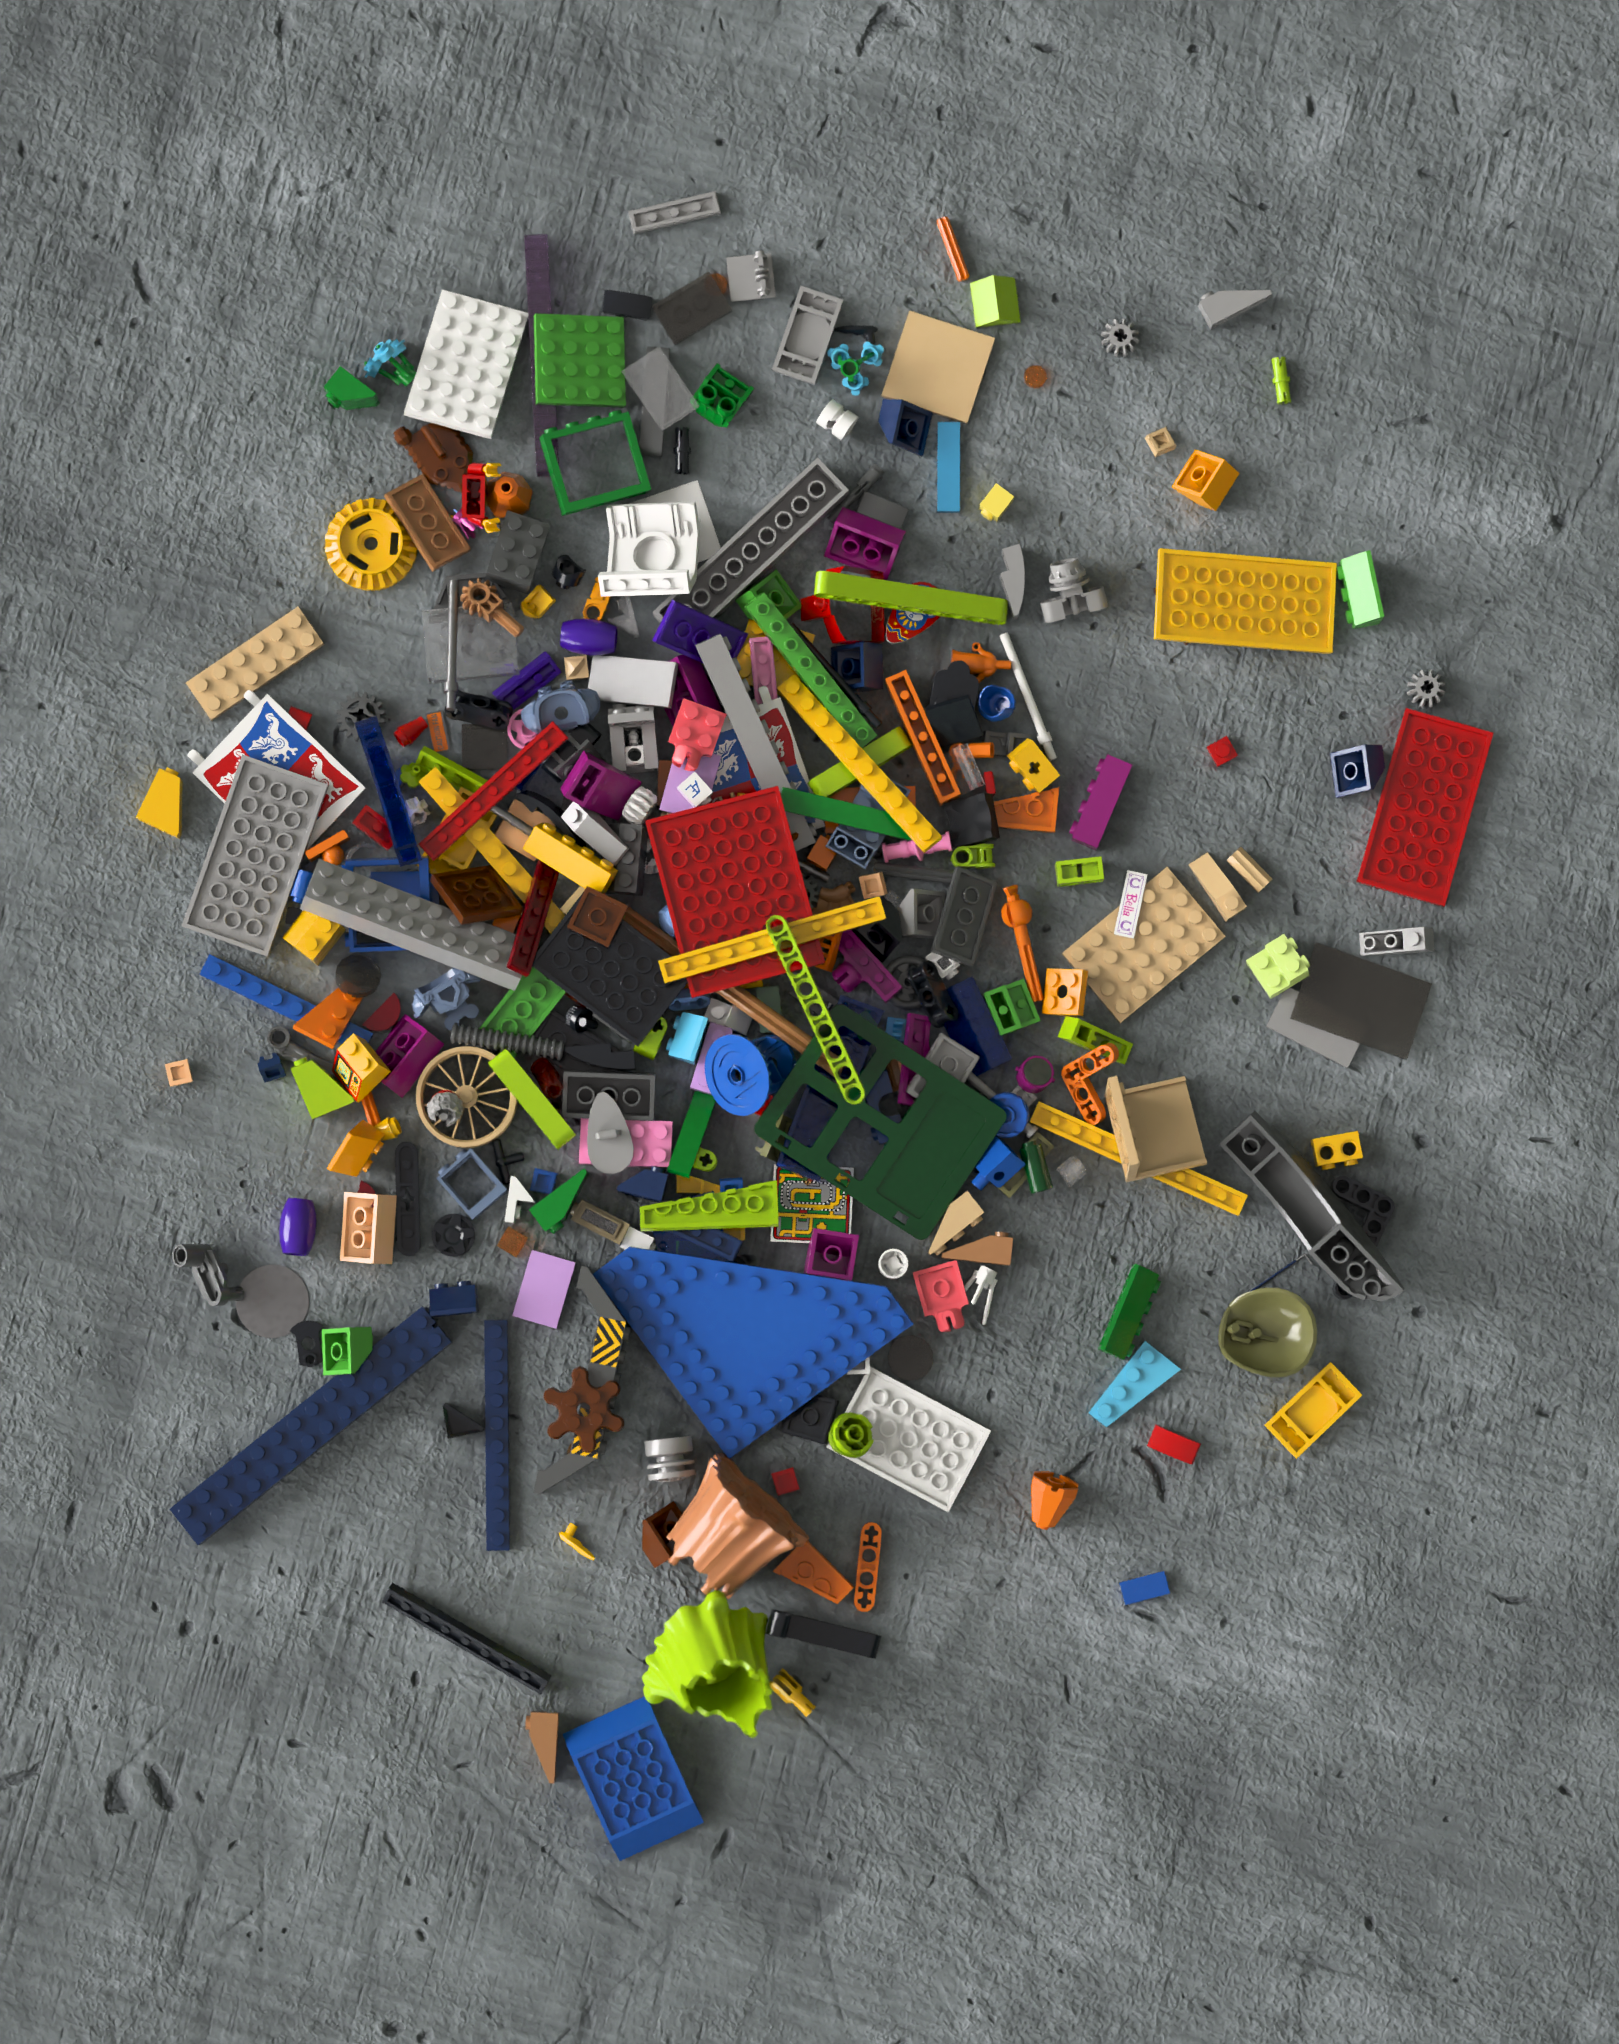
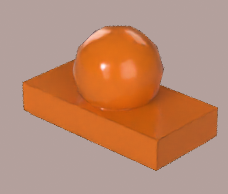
[305,830,351,866]

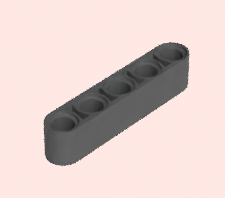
[639,346,670,457]

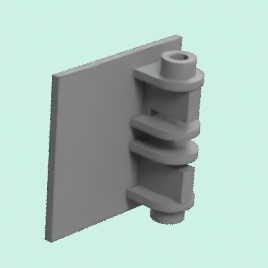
[726,251,776,302]

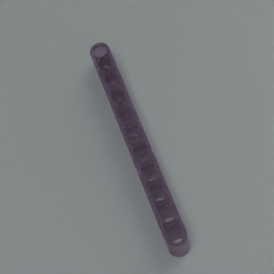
[524,234,560,477]

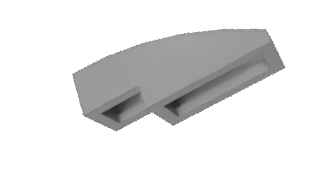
[1000,544,1025,620]

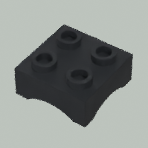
[944,793,1000,848]

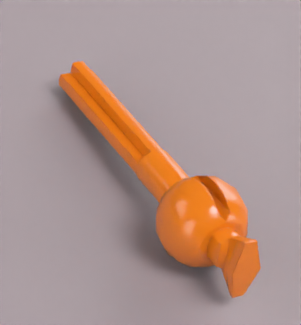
[1001,885,1044,1002]

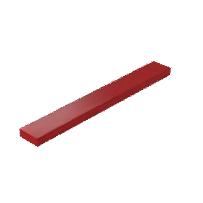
[418,721,569,861]

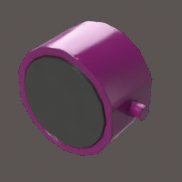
[1015,1055,1055,1094]

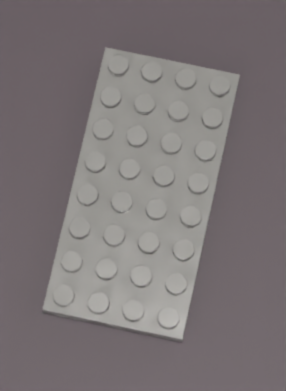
[182,754,329,957]

